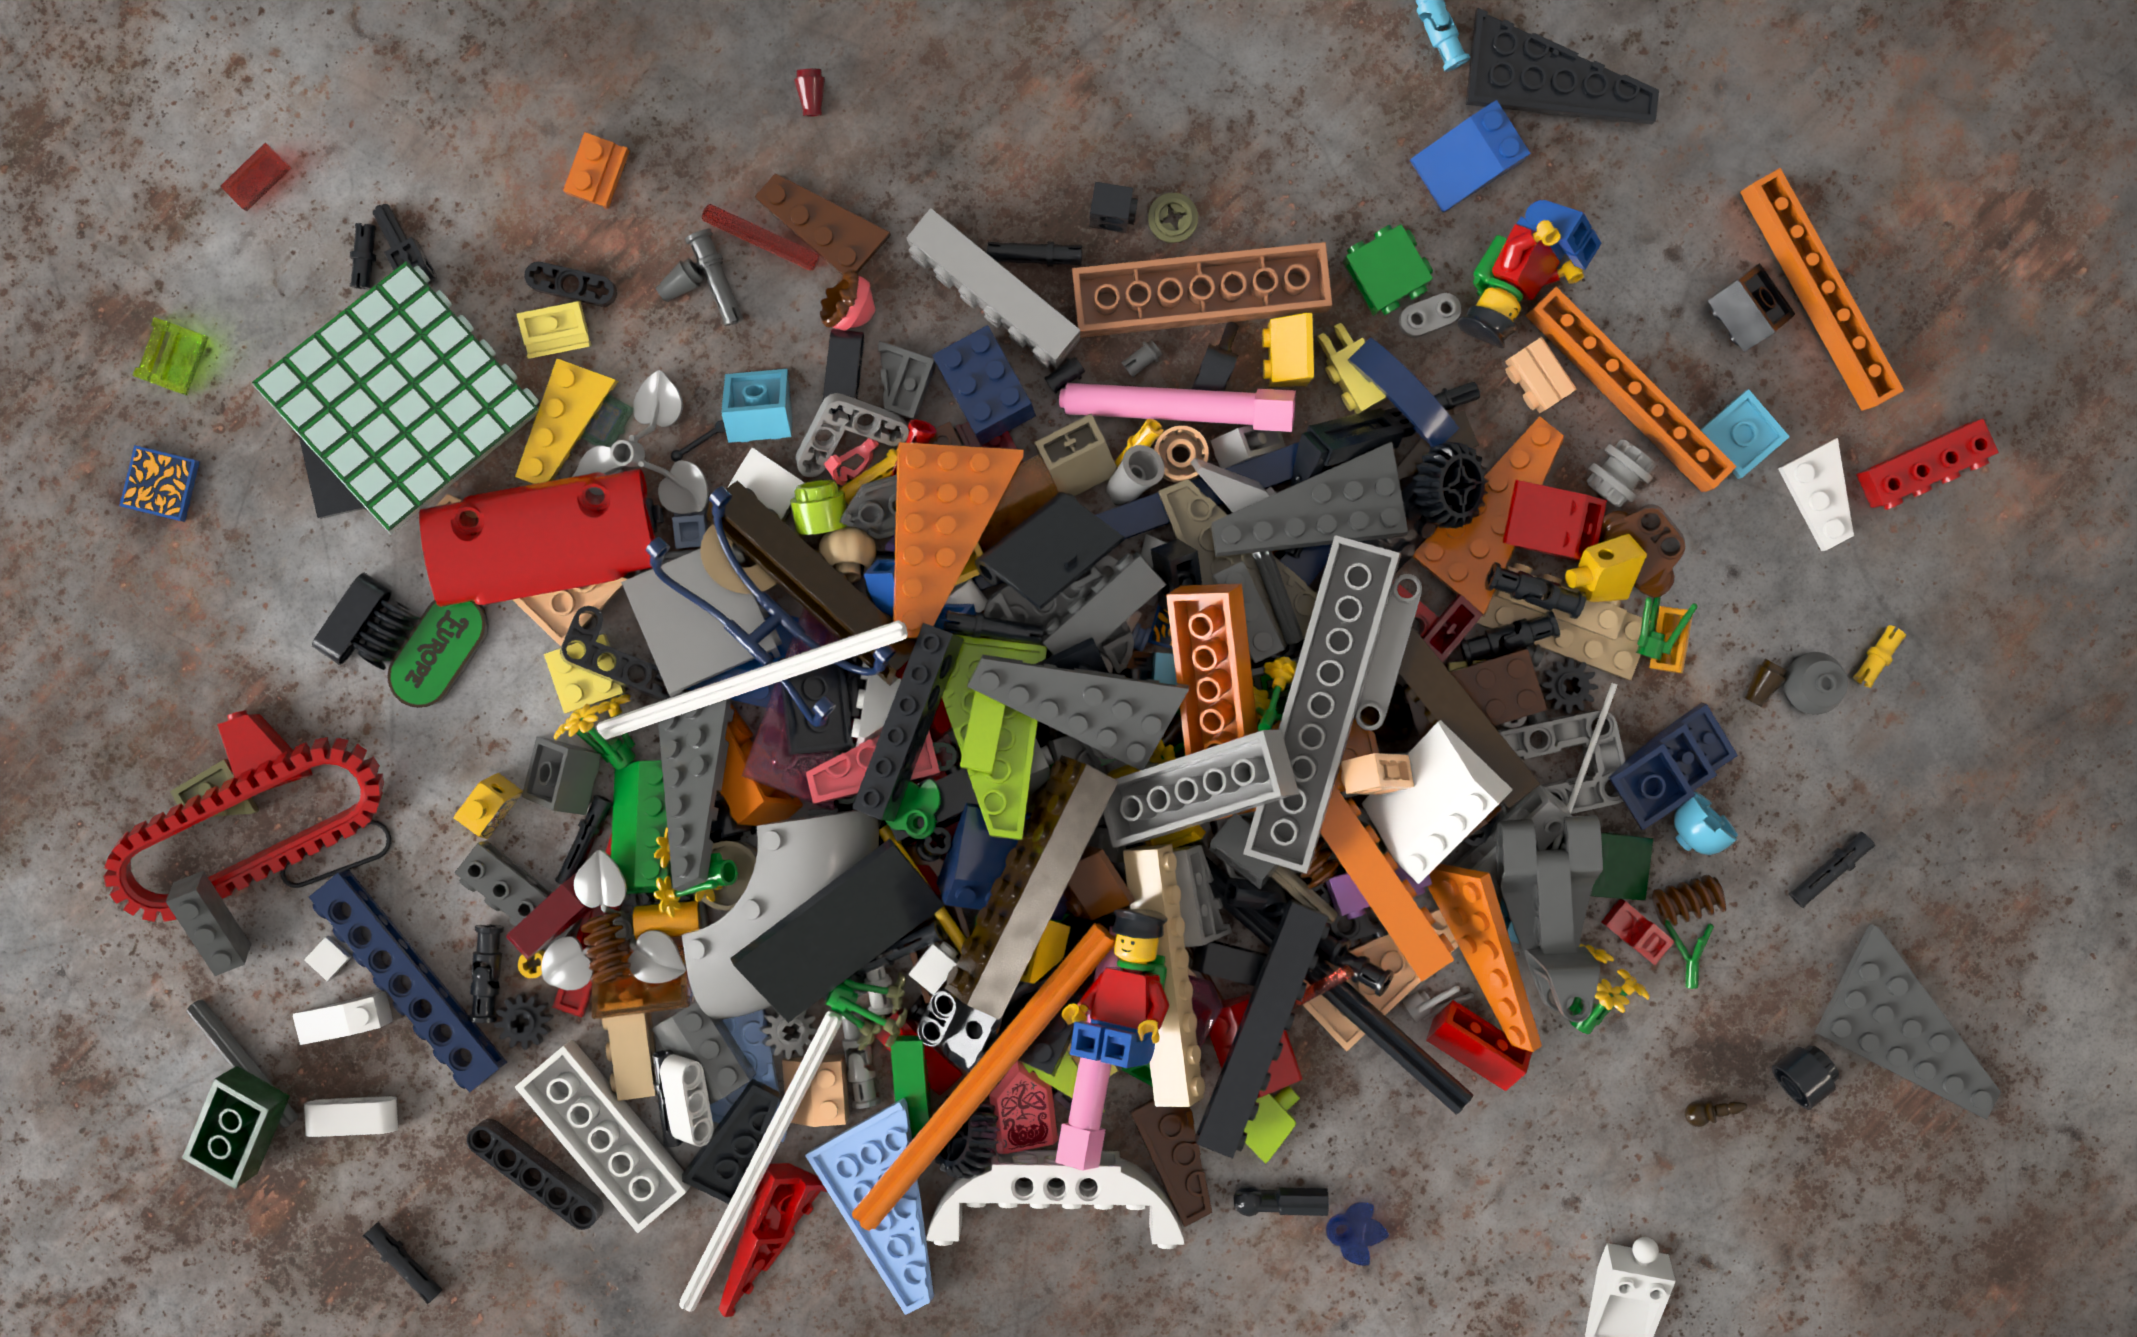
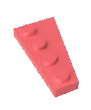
[806,731,940,805]

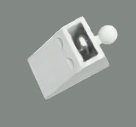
[1585,1237,1676,1337]

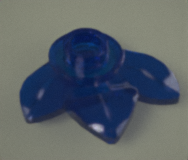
[1326,1202,1389,1266]

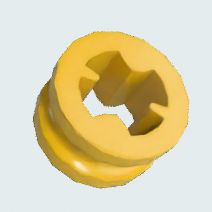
[518,950,545,978]

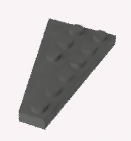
[1211,442,1408,557]
[967,655,1189,770]

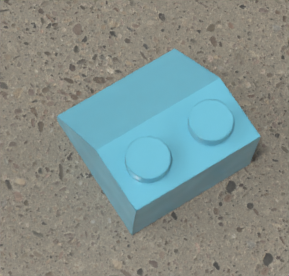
[721,369,792,443]

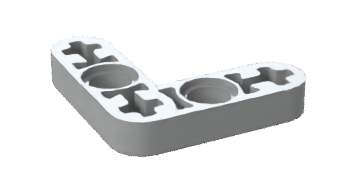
[796,393,909,477]

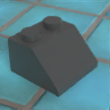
[522,736,601,815]

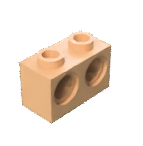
[1341,753,1414,795]

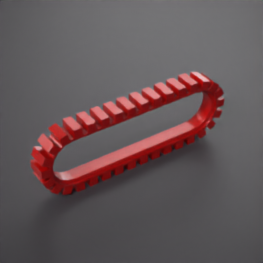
[104,737,384,922]

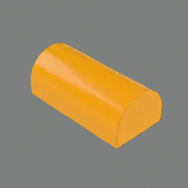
[1649,606,1693,674]
[633,901,702,940]

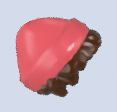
[820,270,875,331]

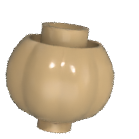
[818,526,877,583]

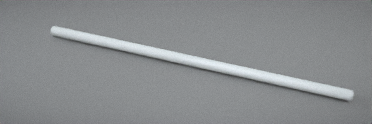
[1551,683,1618,850]

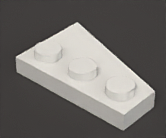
[1778,438,1854,551]

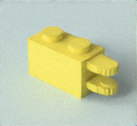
[1317,323,1387,414]

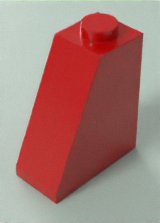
[217,710,313,792]

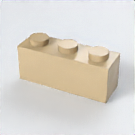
[602,997,657,1101]

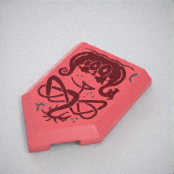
[989,1060,1058,1154]

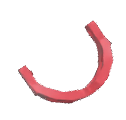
[824,438,879,486]

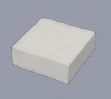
[304,936,352,981]

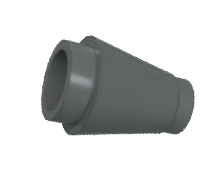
[656,258,704,302]

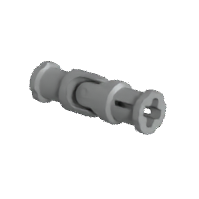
[839,1010,880,1109]

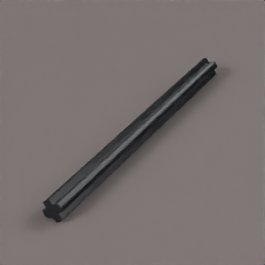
[1179,842,1474,1115]

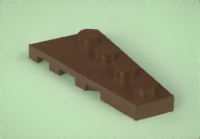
[755,173,891,275]
[1129,1098,1212,1227]

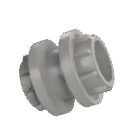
[1587,439,1654,507]

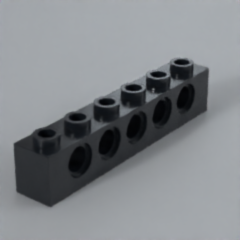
[852,623,964,822]

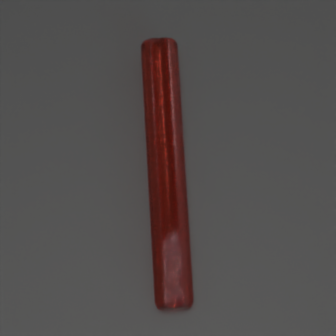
[702,204,819,271]

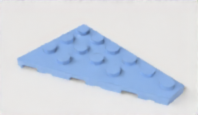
[805,1098,934,1315]

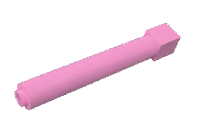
[1059,383,1296,432]
[1055,926,1121,1171]

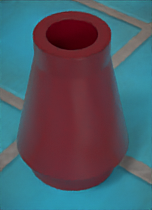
[794,68,825,117]

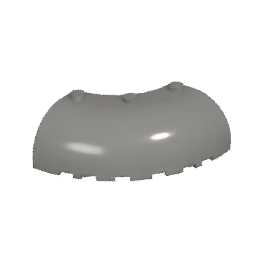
[682,810,879,1020]

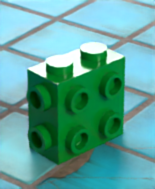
[1342,224,1433,316]

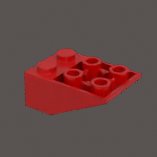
[1502,480,1607,561]

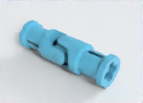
[1415,0,1471,72]

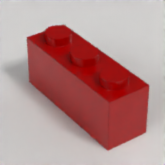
[1426,1000,1532,1091]

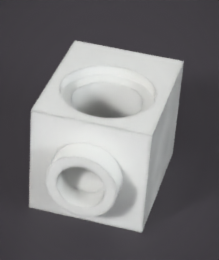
[909,941,959,995]

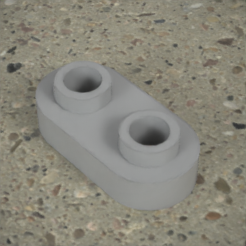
[1399,293,1461,337]

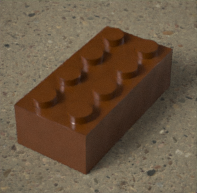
[1403,648,1547,740]

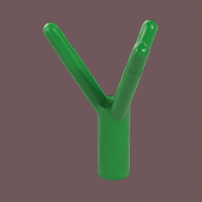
[1665,920,1714,989]

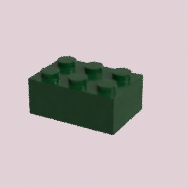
[182,1066,290,1189]

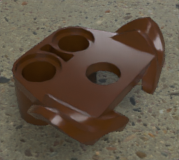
[1599,504,1685,598]

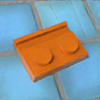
[563,132,630,209]

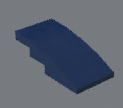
[1609,703,1738,830]

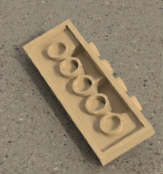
[1476,563,1651,680]

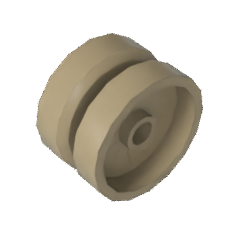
[702,840,757,911]

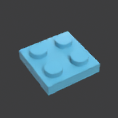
[1700,389,1790,479]

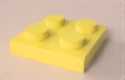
[544,634,626,714]

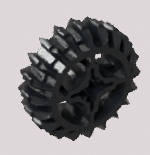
[1412,442,1489,529]
[935,1096,1000,1179]

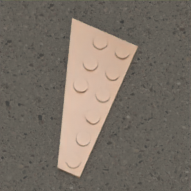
[1299,908,1458,1051]

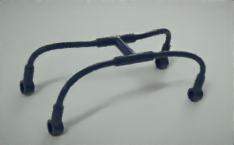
[646,486,896,727]

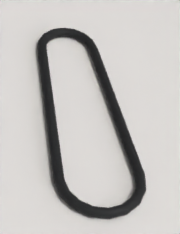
[280,820,392,888]

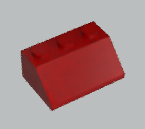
[1203,994,1303,1098]

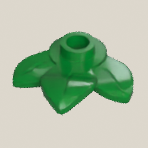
[886,779,941,839]

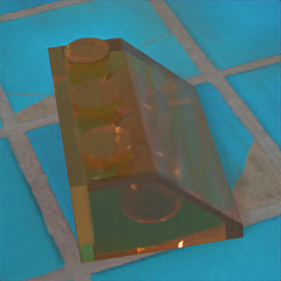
[978,454,1059,553]
[592,945,694,1019]

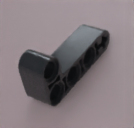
[560,606,671,701]

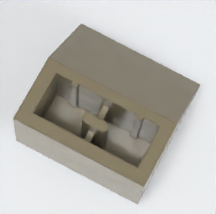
[1035,414,1117,497]

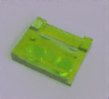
[132,317,209,395]

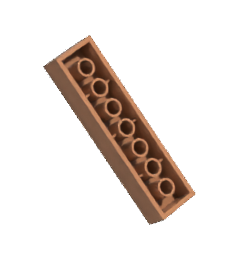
[1072,242,1332,338]

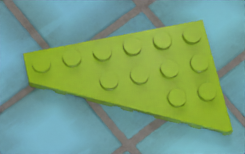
[942,635,1047,840]

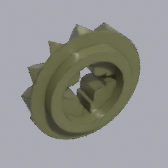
[1148,193,1198,244]

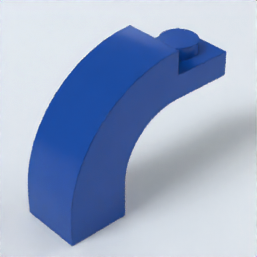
[864,559,976,633]

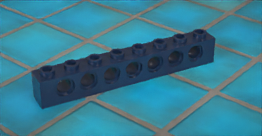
[309,870,507,1093]

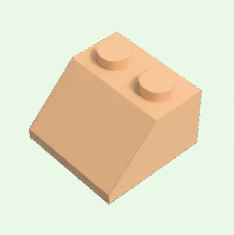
[782,1054,850,1127]

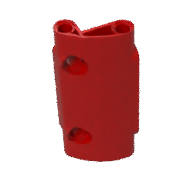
[419,468,655,607]

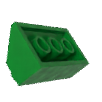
[611,760,673,894]

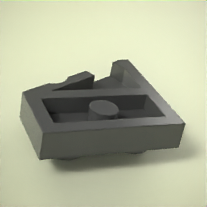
[878,341,936,420]

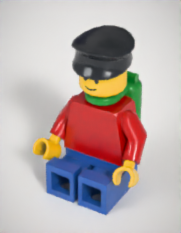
[1457,200,1602,349]
[1062,909,1169,1068]

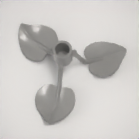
[572,370,709,514]
[542,849,687,990]

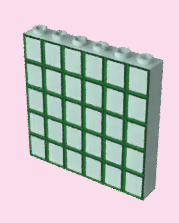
[252,261,539,535]

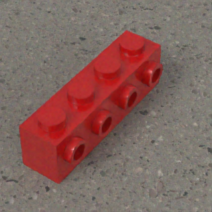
[1856,418,1999,510]

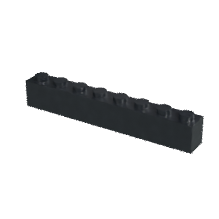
[1195,899,1331,1159]

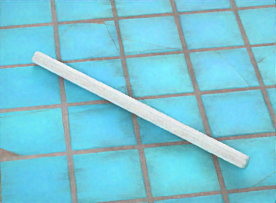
[597,620,908,739]
[679,1011,842,1312]

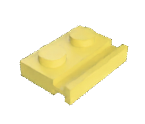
[516,301,592,359]

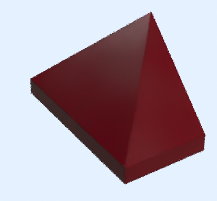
[1422,594,1483,663]

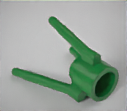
[1636,596,1698,660]

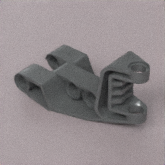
[1496,815,1603,1023]

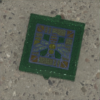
[581,394,634,448]

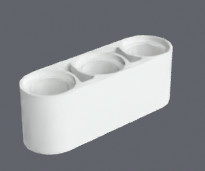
[660,1054,714,1147]
[304,1096,398,1137]

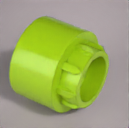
[790,480,847,535]

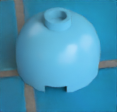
[1674,791,1738,855]

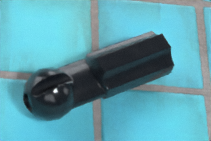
[1234,1184,1329,1217]

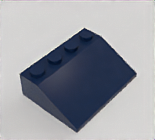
[936,803,1068,920]

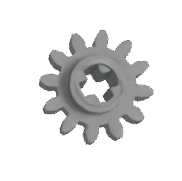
[760,1008,817,1059]

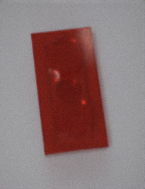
[220,142,292,211]

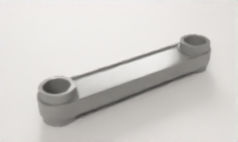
[1355,574,1422,731]

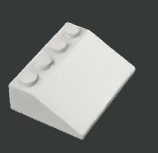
[1362,720,1513,884]

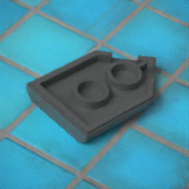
[840,475,897,540]

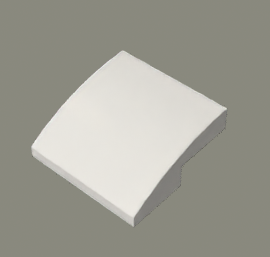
[728,448,804,521]

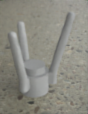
[1402,952,1474,1023]

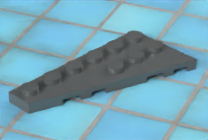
[658,697,734,892]

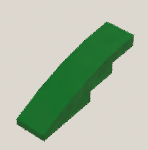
[891,1035,932,1140]

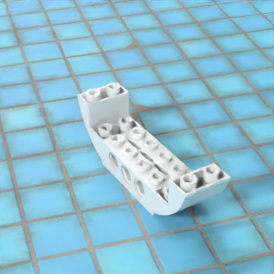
[927,1149,1184,1249]

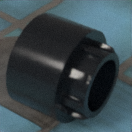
[1772,1045,1839,1110]

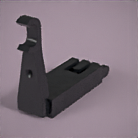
[1290,407,1416,487]

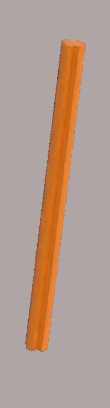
[852,923,1116,1231]

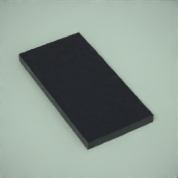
[730,839,944,1023]

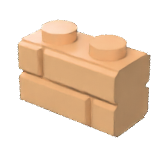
[1505,337,1577,413]

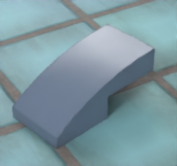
[672,508,708,549]

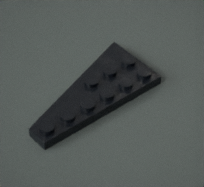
[1466,8,1659,124]

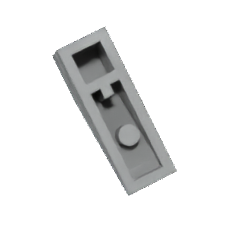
[1190,458,1276,513]

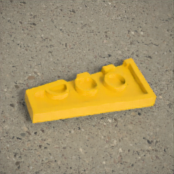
[515,359,619,484]

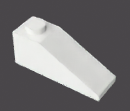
[293,991,393,1045]

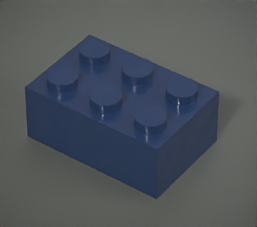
[932,325,1036,446]

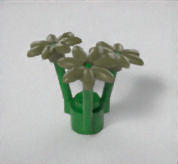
[825,972,908,1050]

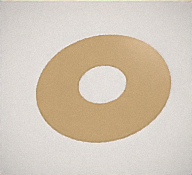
[700,524,777,594]

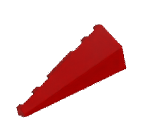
[718,1163,827,1317]

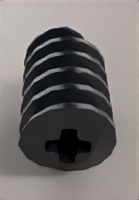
[353,600,421,670]

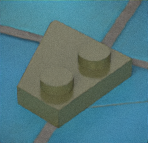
[170,759,260,817]

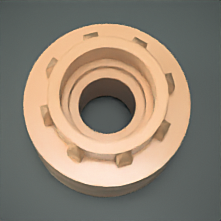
[1154,426,1209,483]

